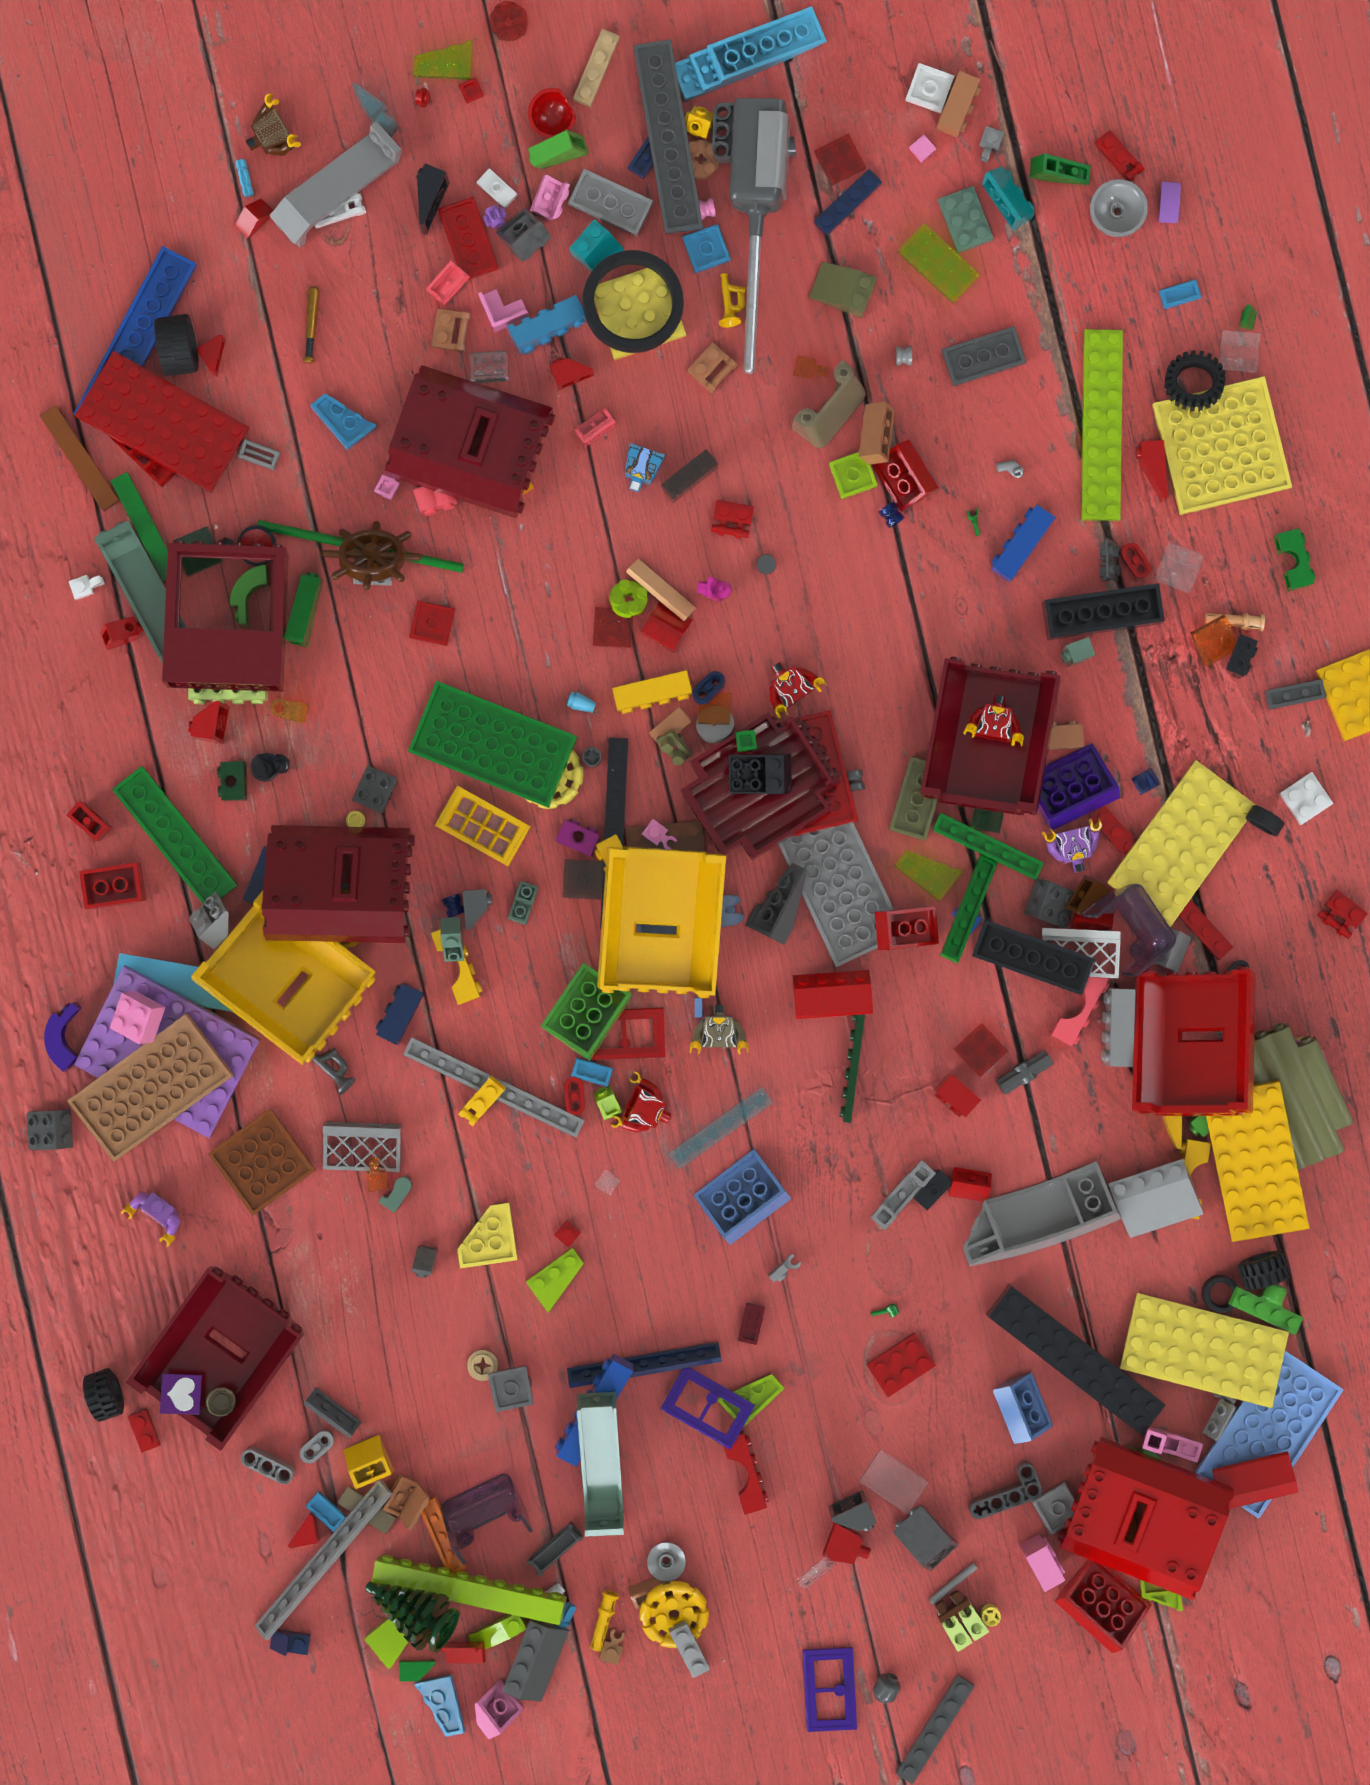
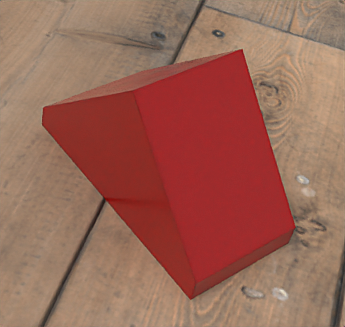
[235,199,274,239]
[196,335,226,376]
[288,1512,320,1548]

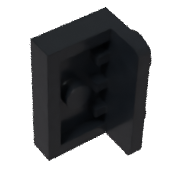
[1226,634,1258,679]

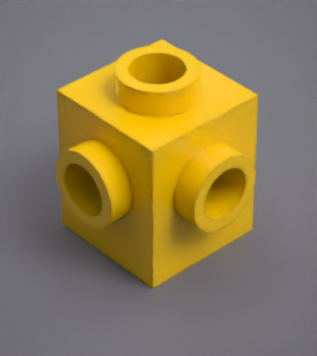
[685,106,714,139]

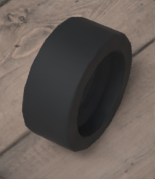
[1245,805,1285,837]
[1201,1275,1239,1313]

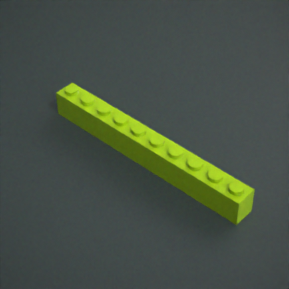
[372,1554,567,1625]

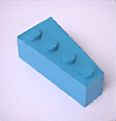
[507,295,586,355]

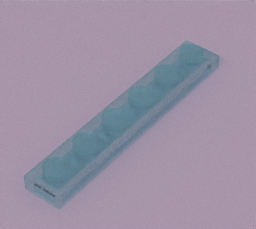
[668,1087,773,1169]

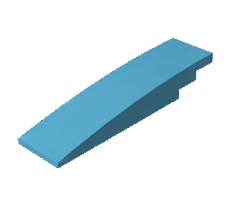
[675,6,827,102]
[113,953,233,1012]

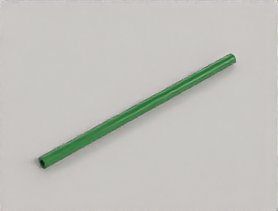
[257,520,464,573]

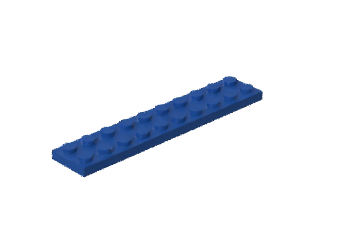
[74,246,197,415]

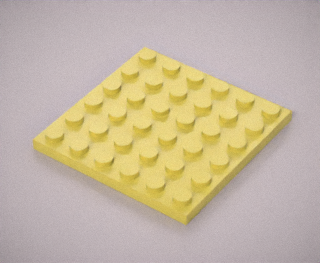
[1152,376,1292,515]

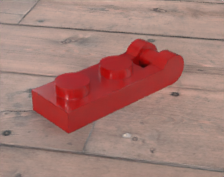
[1095,130,1145,182]

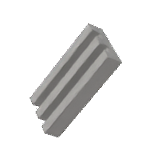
[238,439,281,471]

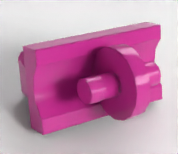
[698,577,732,602]

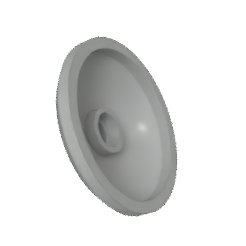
[1090,179,1148,237]

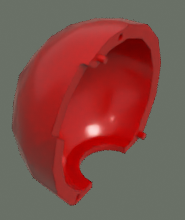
[528,88,577,138]

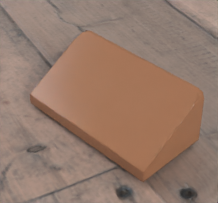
[628,1577,672,1610]

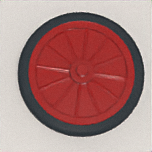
[237,526,277,566]

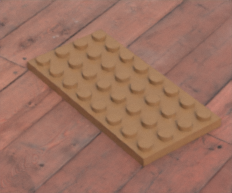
[67,1013,234,1162]

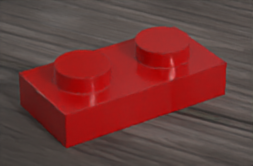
[128,1409,161,1453]

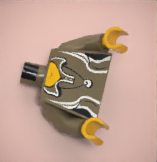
[689,1005,749,1054]

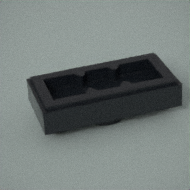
[913,1169,952,1211]

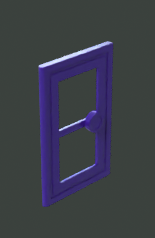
[660,1367,755,1450]
[803,1647,857,1732]

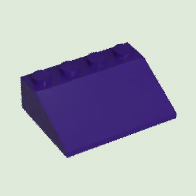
[1038,743,1120,830]

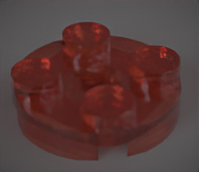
[490,1,528,41]

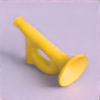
[719,273,746,328]

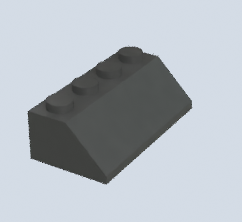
[502,1619,570,1702]

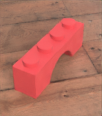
[1049,970,1109,1046]

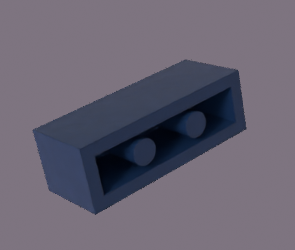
[375,983,425,1045]

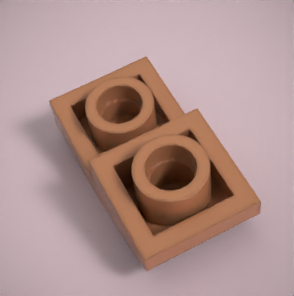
[649,706,692,746]

